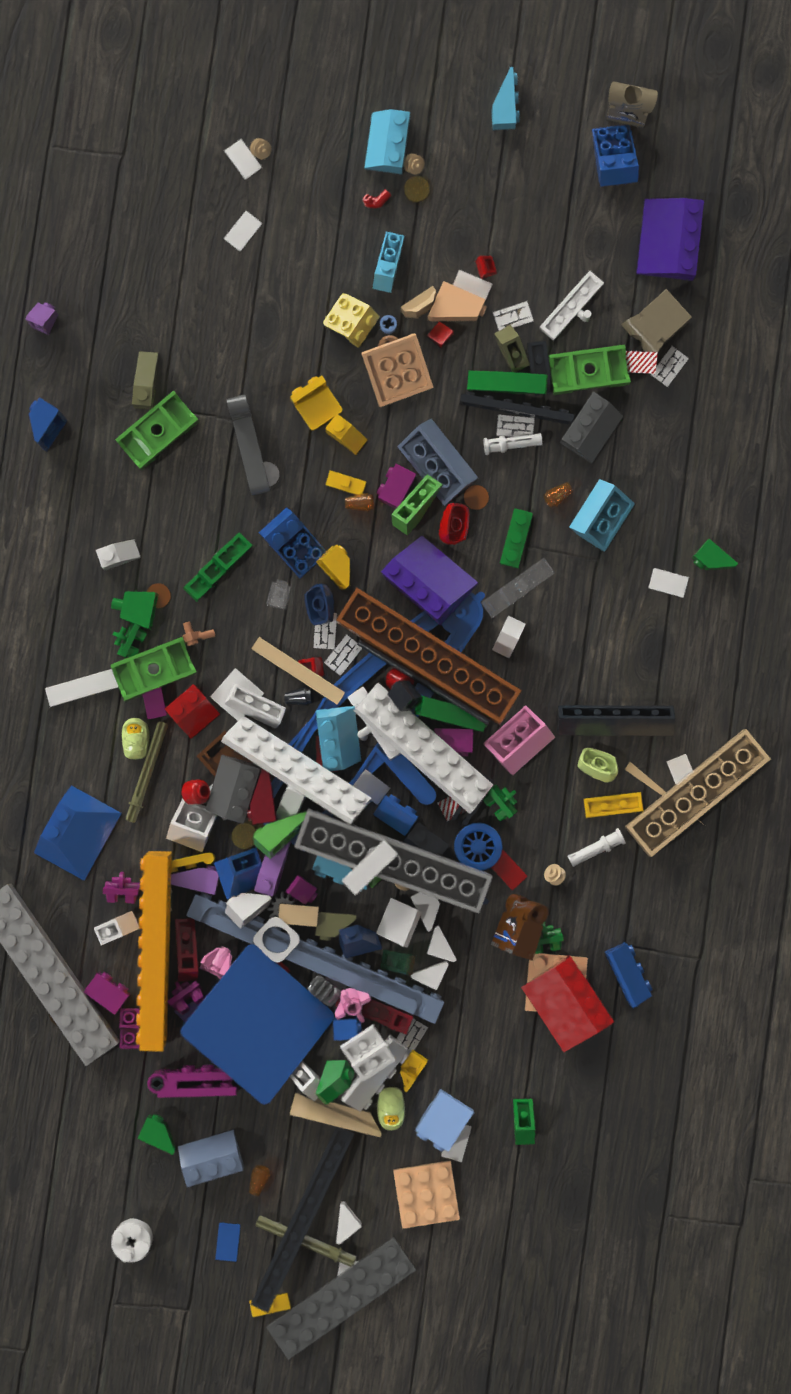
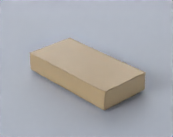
[279,904,319,927]

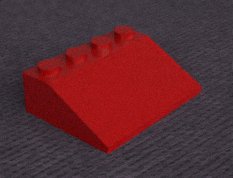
[521,955,614,1052]

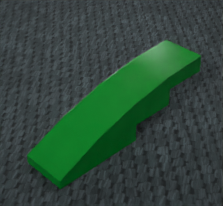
[467,370,548,394]
[183,533,253,602]

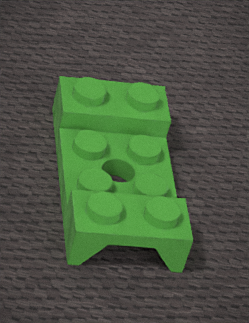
[549,345,630,395]
[115,390,199,471]
[110,637,197,702]

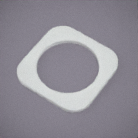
[253,917,299,962]

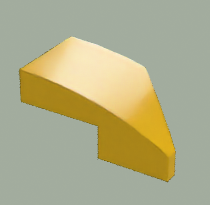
[400,1049,428,1093]

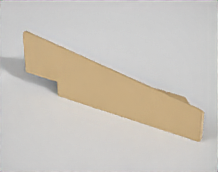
[290,1093,382,1137]

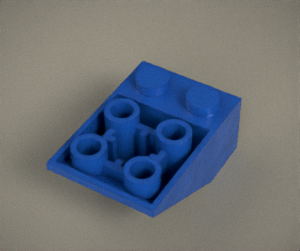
[592,124,639,187]
[259,507,326,578]

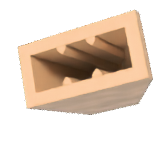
[428,281,487,321]

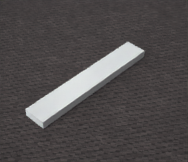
[45,664,159,707]

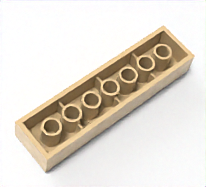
[625,729,770,857]

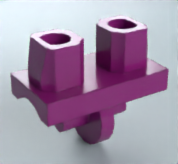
[103,872,140,904]
[167,980,205,1015]

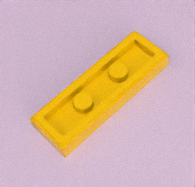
[583,792,643,818]

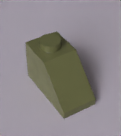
[494,325,529,372]
[316,912,356,940]

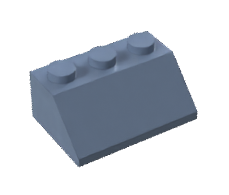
[178,1130,244,1187]

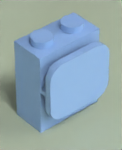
[415,1089,474,1152]

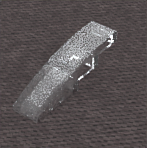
[481,558,555,618]

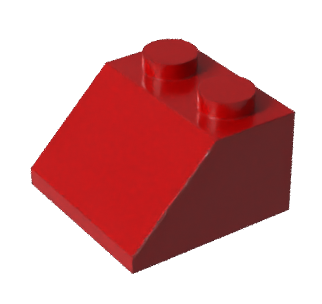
[165,684,220,739]

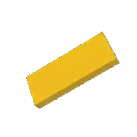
[325,470,366,496]
[250,1293,291,1317]

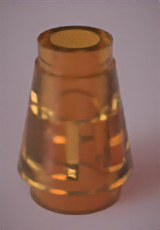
[543,482,573,508]
[345,493,374,512]
[249,1165,270,1196]

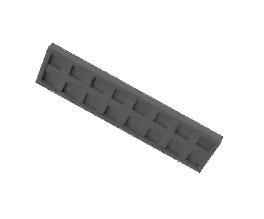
[266,1237,416,1360]

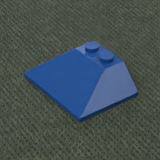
[34,786,122,881]

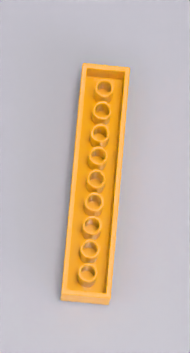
[136,851,172,1051]

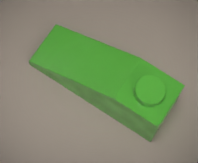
[392,474,442,535]
[253,811,307,859]

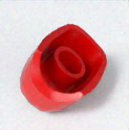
[439,503,469,545]

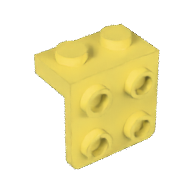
[323,294,380,348]

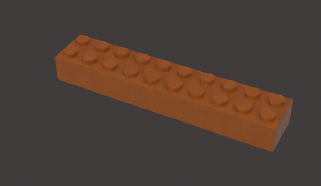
[336,588,521,725]

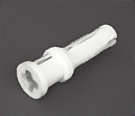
[483,433,542,455]
[568,828,626,867]

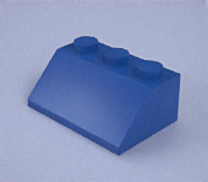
[29,398,67,452]
[604,942,652,1008]

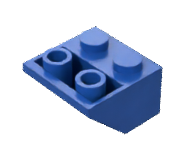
[373,794,418,836]
[214,848,262,899]

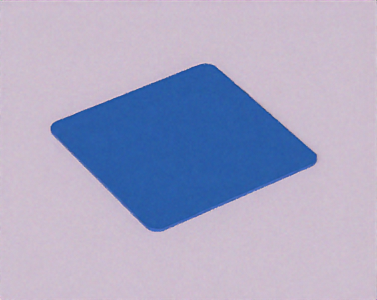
[181,944,334,1104]

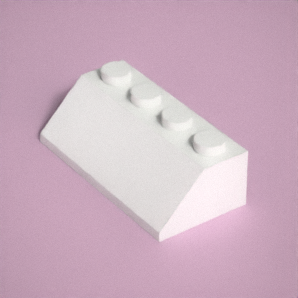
[342,1034,409,1112]

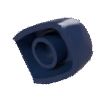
[304,583,335,625]

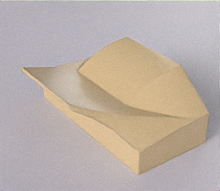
[401,286,437,318]

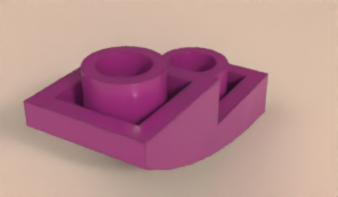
[142,687,167,719]
[119,1008,140,1049]

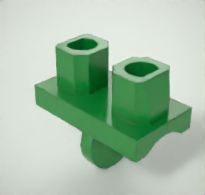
[112,623,147,658]
[483,785,517,821]
[535,922,564,954]

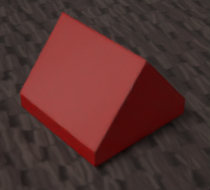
[475,256,497,279]

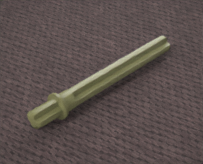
[126,722,168,823]
[256,1216,356,1267]

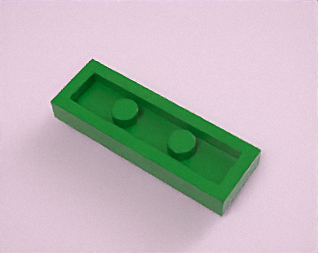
[500,508,533,569]

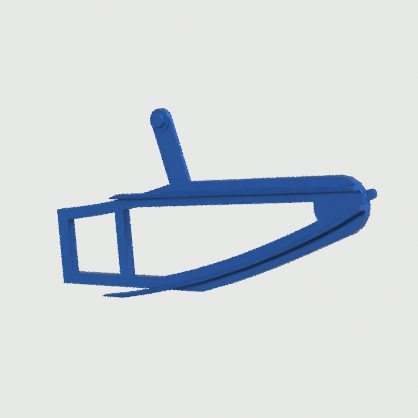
[264,592,485,852]

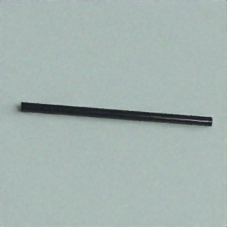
[357,639,491,725]

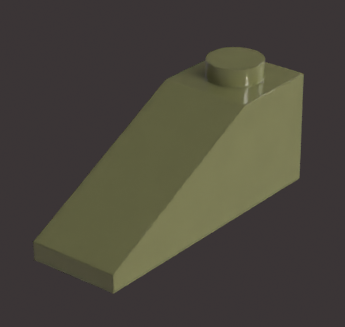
[132,351,158,410]

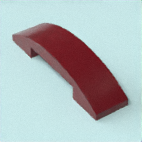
[335,988,414,1035]

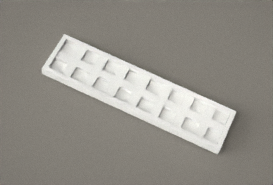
[354,683,493,814]
[221,716,371,825]

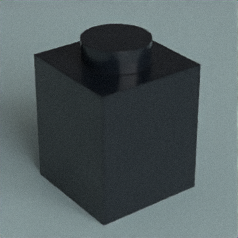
[387,681,422,711]

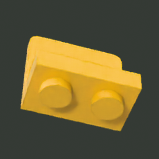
[290,376,342,431]

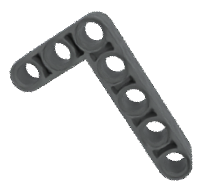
[226,394,270,496]

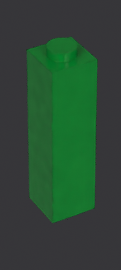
[414,696,487,732]

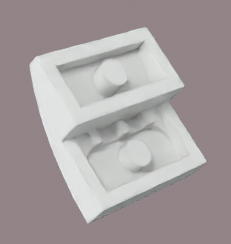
[341,1025,396,1082]

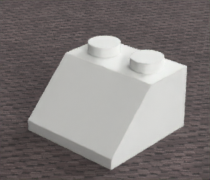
[166,798,217,852]

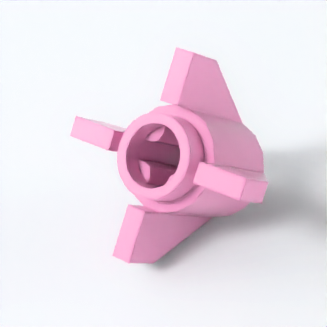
[200,946,233,979]
[335,988,371,1023]

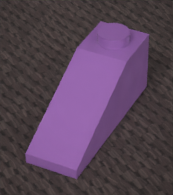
[254,841,291,897]
[171,865,219,895]

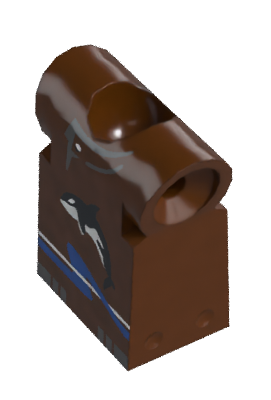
[491,894,549,961]

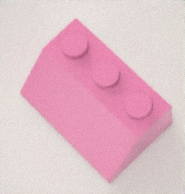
[483,706,555,776]

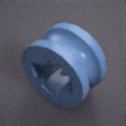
[380,315,397,334]

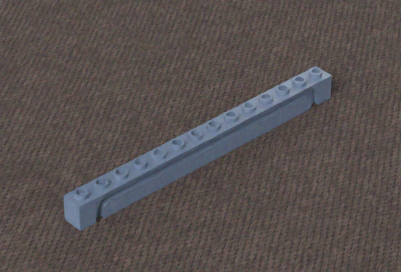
[186,892,444,1024]

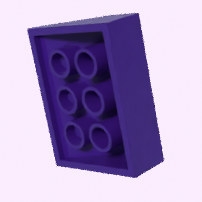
[637,198,704,281]
[381,536,479,626]

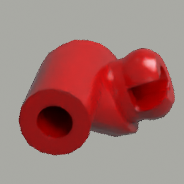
[363,189,391,208]

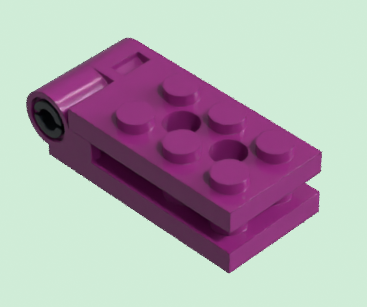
[147,1065,239,1098]

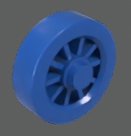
[454,823,502,871]

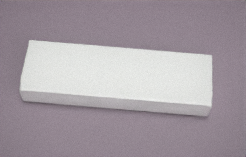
[225,684,286,728]

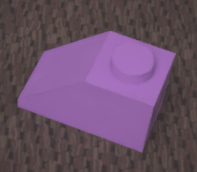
[26,302,58,335]

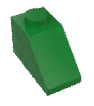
[692,539,738,570]
[315,1060,355,1104]
[513,1099,535,1145]
[138,1114,176,1155]

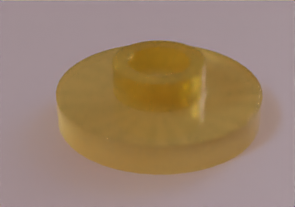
[404,176,430,202]
[232,823,256,849]

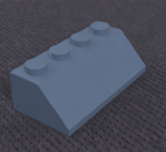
[397,419,478,506]

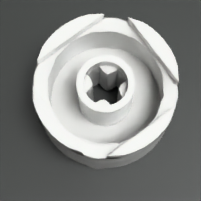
[111,1218,153,1262]

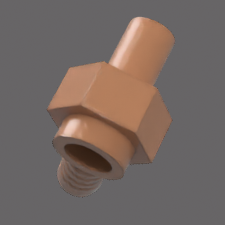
[182,622,215,646]

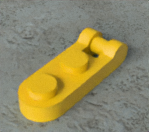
[171,852,215,872]

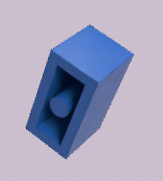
[333,1016,362,1040]

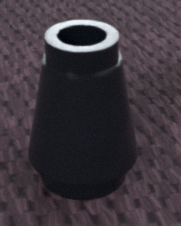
[284,687,314,706]

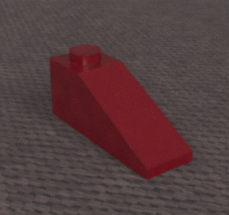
[247,768,277,825]
[175,918,198,982]

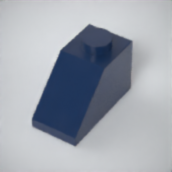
[339,925,382,958]

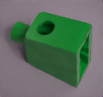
[111,591,159,630]

